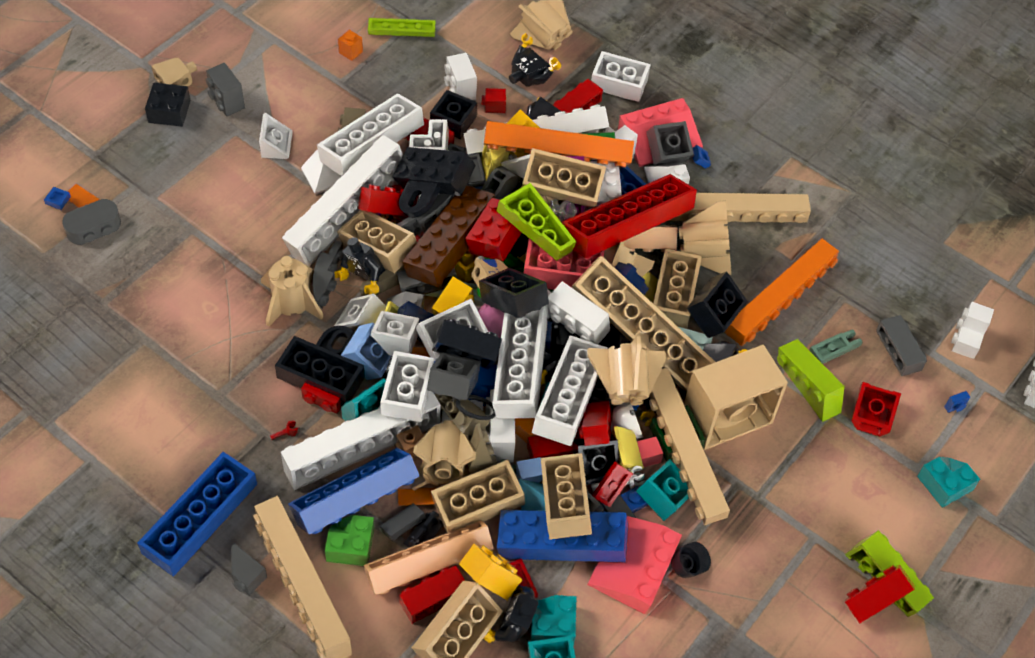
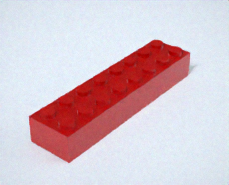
[562,174,697,259]

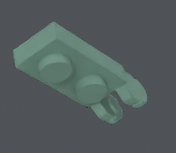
[809,330,863,364]

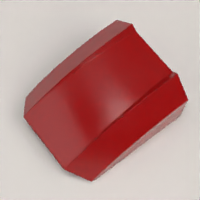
[851,382,901,437]

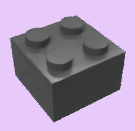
[205,62,245,116]
[646,121,694,166]
[427,352,481,400]

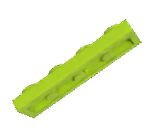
[368,18,436,37]

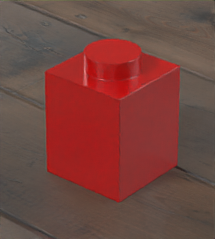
[482,88,506,113]

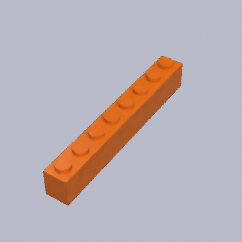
[484,121,634,167]
[725,238,839,346]

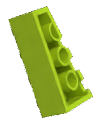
[497,182,576,261]
[777,339,845,422]
[845,530,934,617]

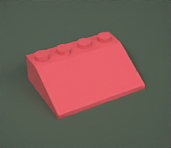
[618,98,703,167]
[524,238,605,291]
[587,516,682,614]

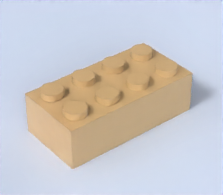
[522,148,606,208]
[337,210,417,273]
[653,248,702,329]
[541,453,592,539]
[431,460,525,533]
[412,581,503,658]

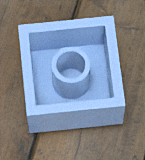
[341,323,391,380]

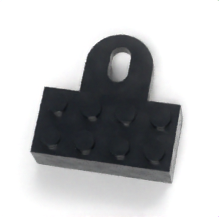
[392,147,476,217]
[275,326,365,406]

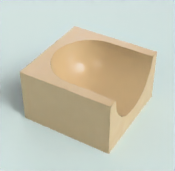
[684,344,788,450]

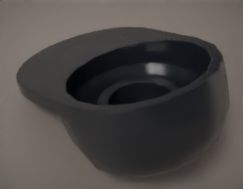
[671,542,711,578]

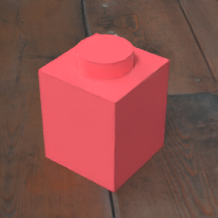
[637,437,663,467]

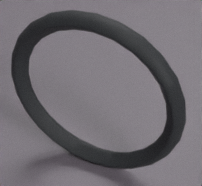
[456,395,496,420]

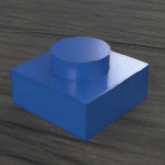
[692,145,711,169]
[44,187,71,210]
[944,391,970,413]
[620,486,648,513]

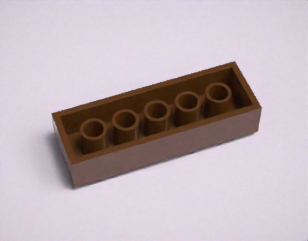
[402,185,496,288]

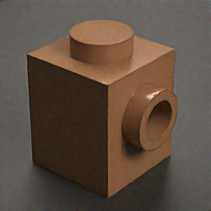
[394,425,424,457]

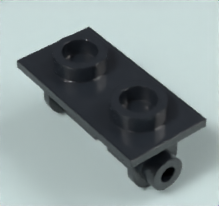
[403,511,443,548]

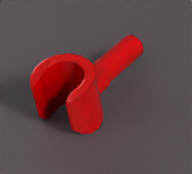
[270,421,298,440]

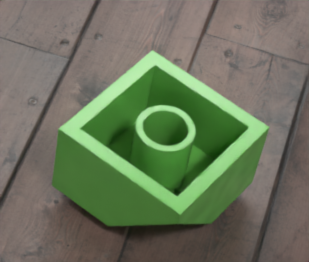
[325,515,375,566]

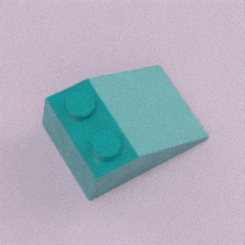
[341,378,386,421]

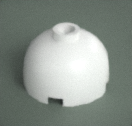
[611,402,643,440]

